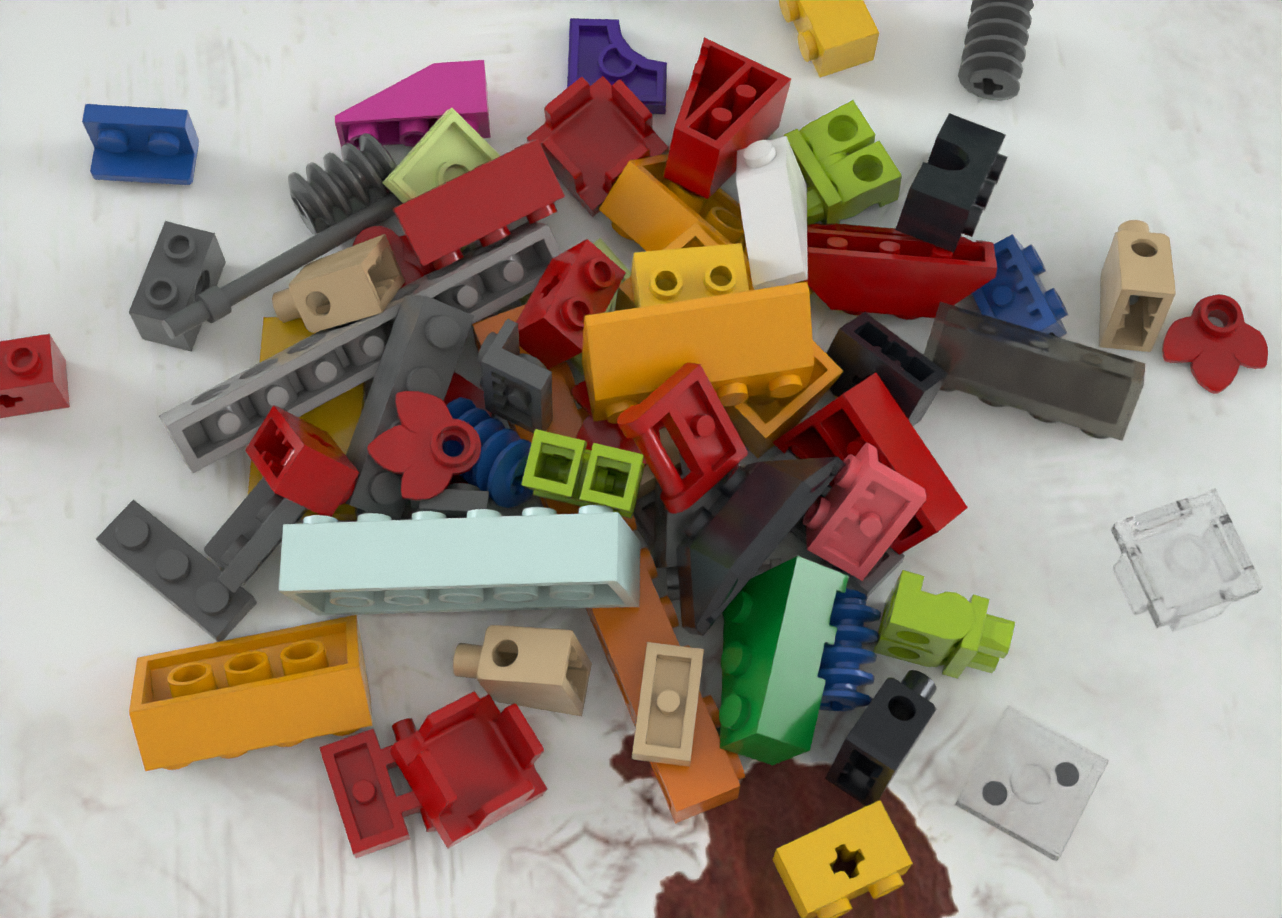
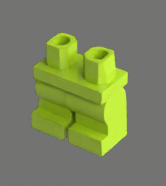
[784,100,902,225]
[521,429,645,519]
[873,570,1015,679]

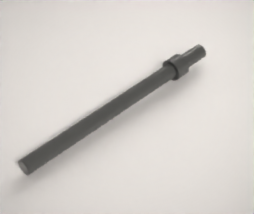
[162,192,403,339]

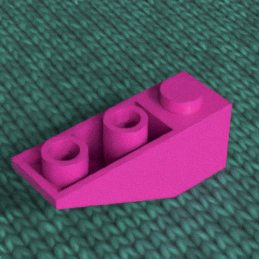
[335,60,491,150]

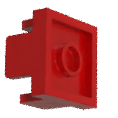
[526,76,669,217]
[389,691,548,849]

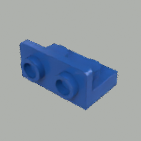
[82,104,199,185]
[972,234,1068,357]

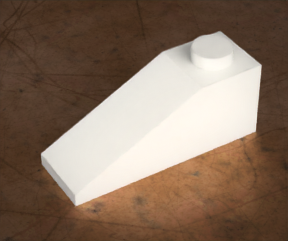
[736,136,808,290]

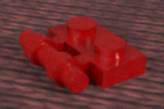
[319,718,437,859]

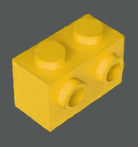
[631,243,749,308]

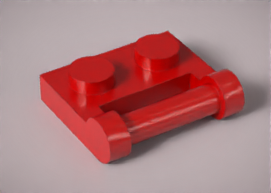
[617,362,749,514]

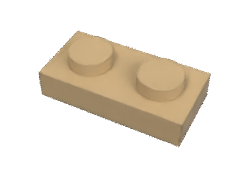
[632,642,704,767]

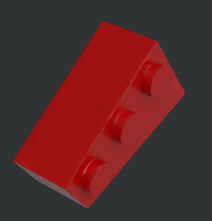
[664,37,791,199]
[393,139,565,270]
[772,373,968,555]

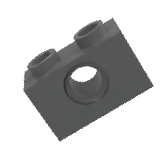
[129,221,226,352]

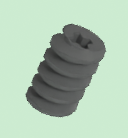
[958,0,1034,101]
[288,133,397,235]

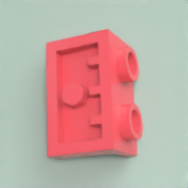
[803,443,926,581]

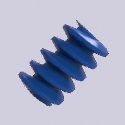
[442,397,534,508]
[817,588,881,712]

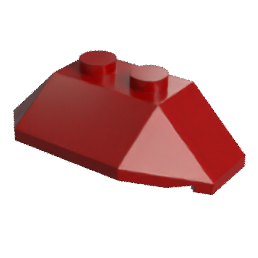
[803,223,997,320]

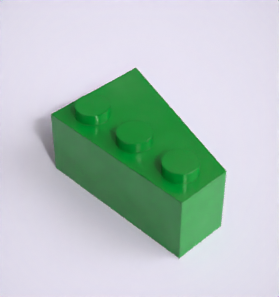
[719,556,849,765]

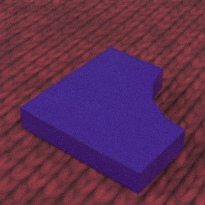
[567,18,667,114]

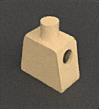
[1099,220,1176,352]
[272,234,405,333]
[453,625,592,716]

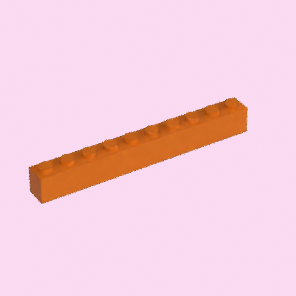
[472,304,745,824]

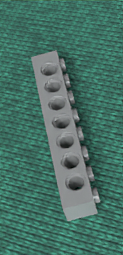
[159,222,561,473]

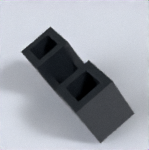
[895,113,1008,253]

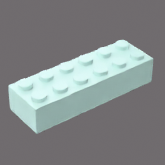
[279,505,640,616]

